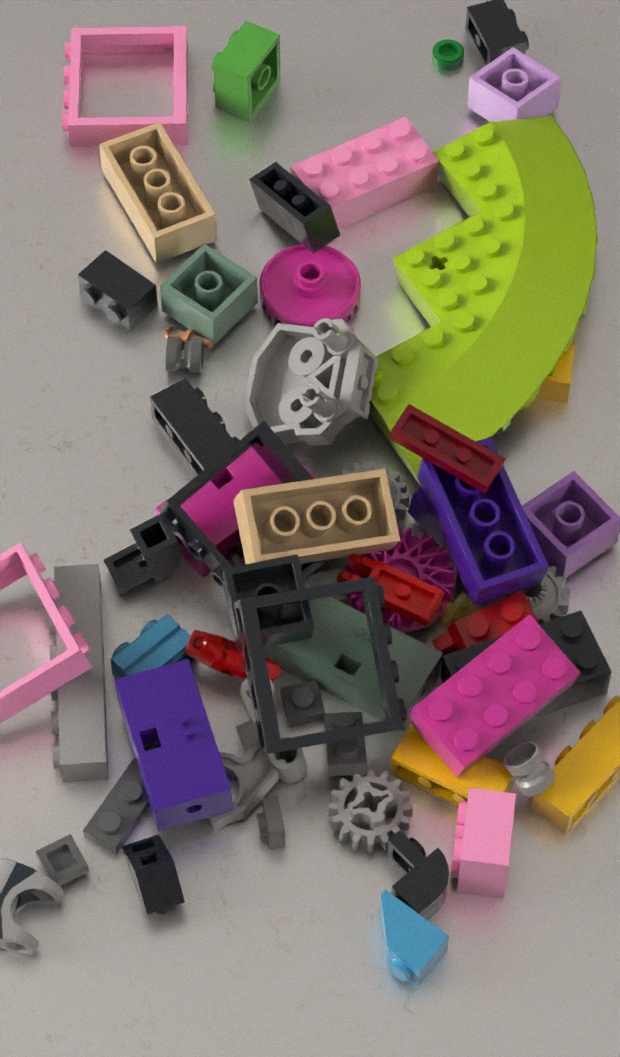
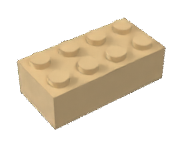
[99,122,217,263]
[233,469,400,564]

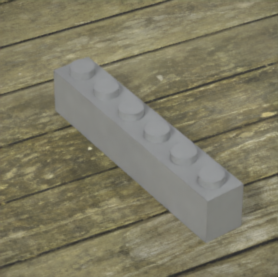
[49,564,109,782]

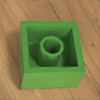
[212,21,281,121]

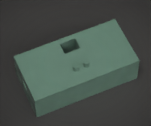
[274,597,443,732]

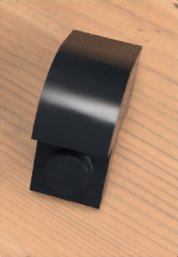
[103,513,183,594]
[387,830,449,920]

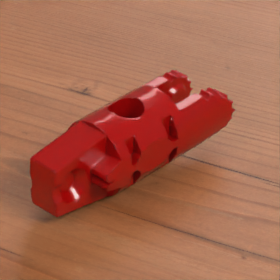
[185,630,282,683]

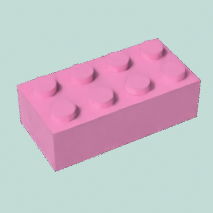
[290,116,439,229]

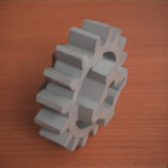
[328,768,413,853]

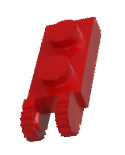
[336,553,445,627]

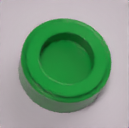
[432,39,464,71]

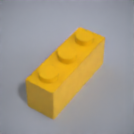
[390,724,515,808]

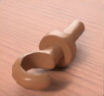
[164,325,213,349]

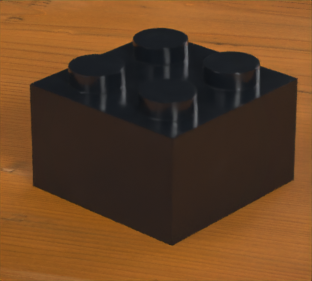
[222,554,314,653]

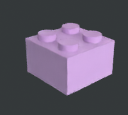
[467,47,562,122]

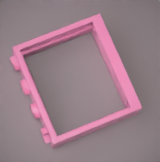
[62,26,188,147]
[0,542,92,723]

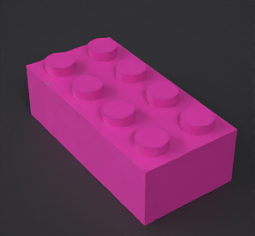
[407,614,581,778]

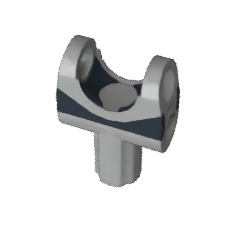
[0,858,64,956]

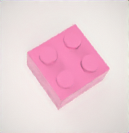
[450,788,516,898]

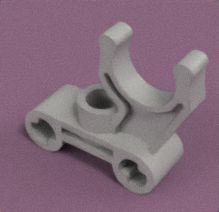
[209,679,307,830]

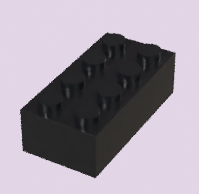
[440,610,612,719]

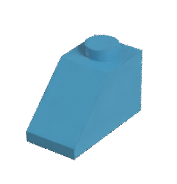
[380,889,449,987]

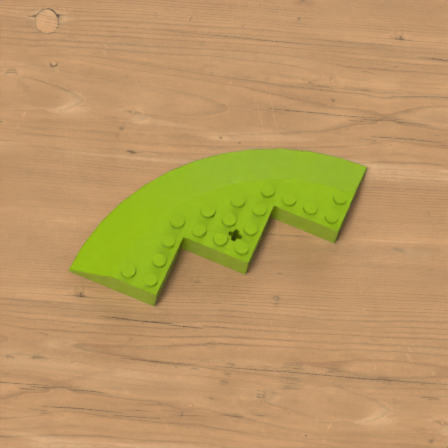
[369,115,598,486]

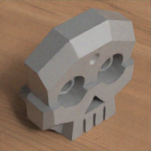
[243,318,378,446]

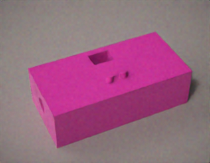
[156,447,314,578]

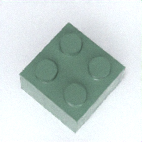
[160,243,258,345]

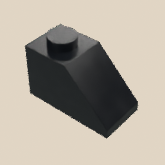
[122,834,185,915]

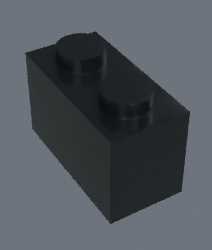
[465,0,529,66]
[78,250,158,331]

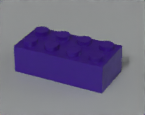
[417,437,549,606]

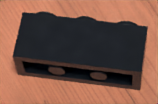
[249,162,341,254]
[150,378,240,476]

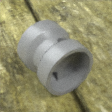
[503,741,555,796]

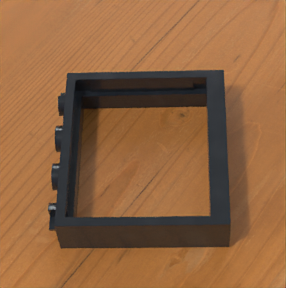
[159,421,327,589]
[234,576,407,755]

